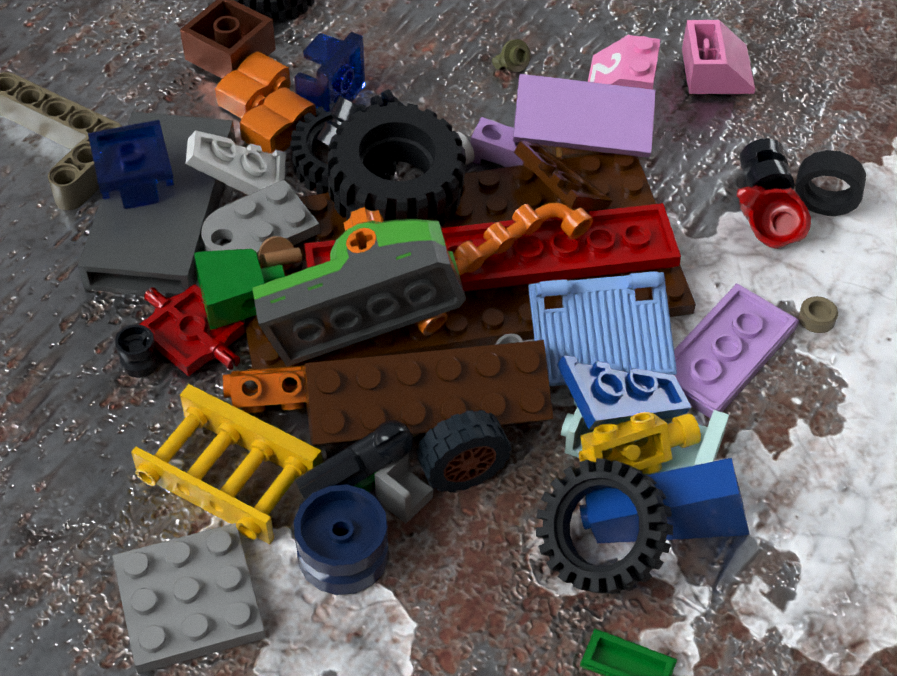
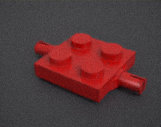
[138,284,246,376]

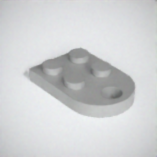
[201,180,320,261]

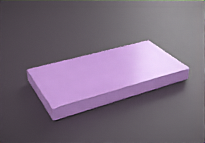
[512,74,656,158]
[674,283,799,419]

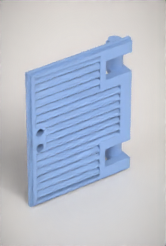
[528,271,677,386]

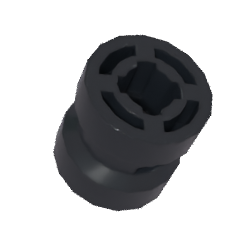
[115,324,159,378]

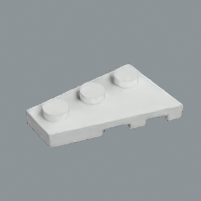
[185,130,286,195]

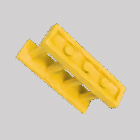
[131,384,323,544]

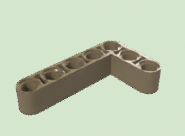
[0,72,125,210]

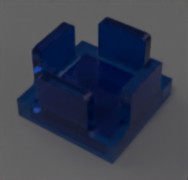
[294,32,365,112]
[88,120,174,209]

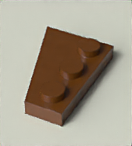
[514,140,613,212]

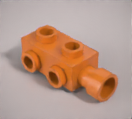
[223,366,306,413]

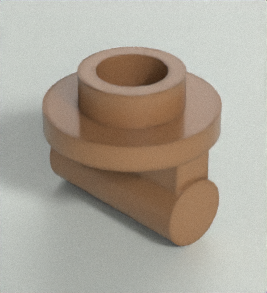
[258,236,302,271]

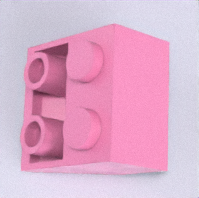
[682,20,755,94]

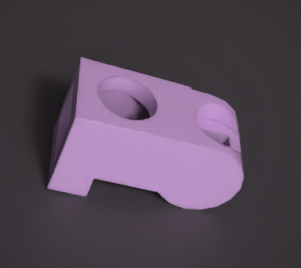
[470,117,523,168]

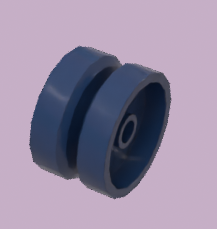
[294,485,389,595]

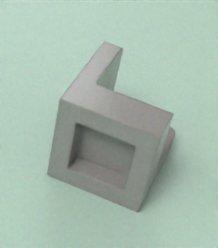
[375,455,433,523]

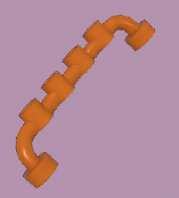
[414,203,593,336]

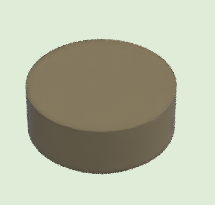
[798,296,838,333]

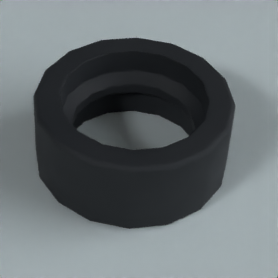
[795,150,866,216]

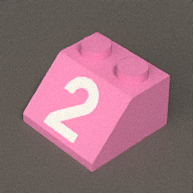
[588,35,661,89]

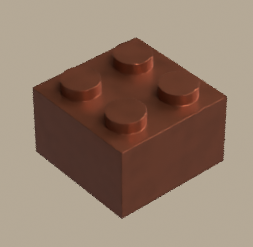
[180,0,276,78]

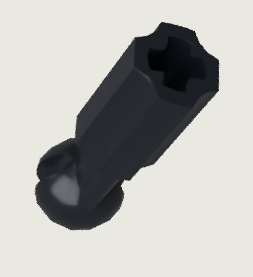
[295,420,413,500]

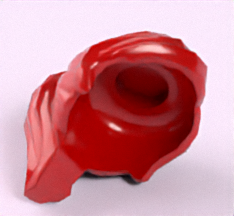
[737,185,811,249]

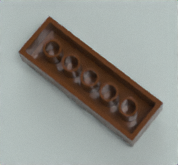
[303,340,553,447]

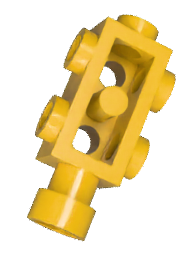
[579,412,701,474]

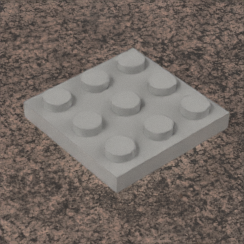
[112,523,266,674]

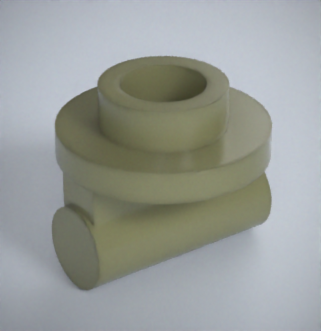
[492,39,530,72]

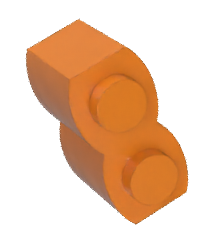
[215,51,291,118]
[239,87,316,154]

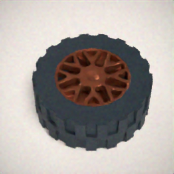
[416,410,512,492]

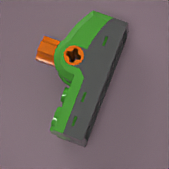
[252,207,466,367]

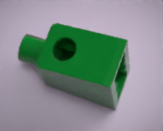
[194,248,285,330]

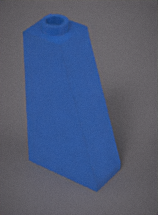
[580,458,750,544]

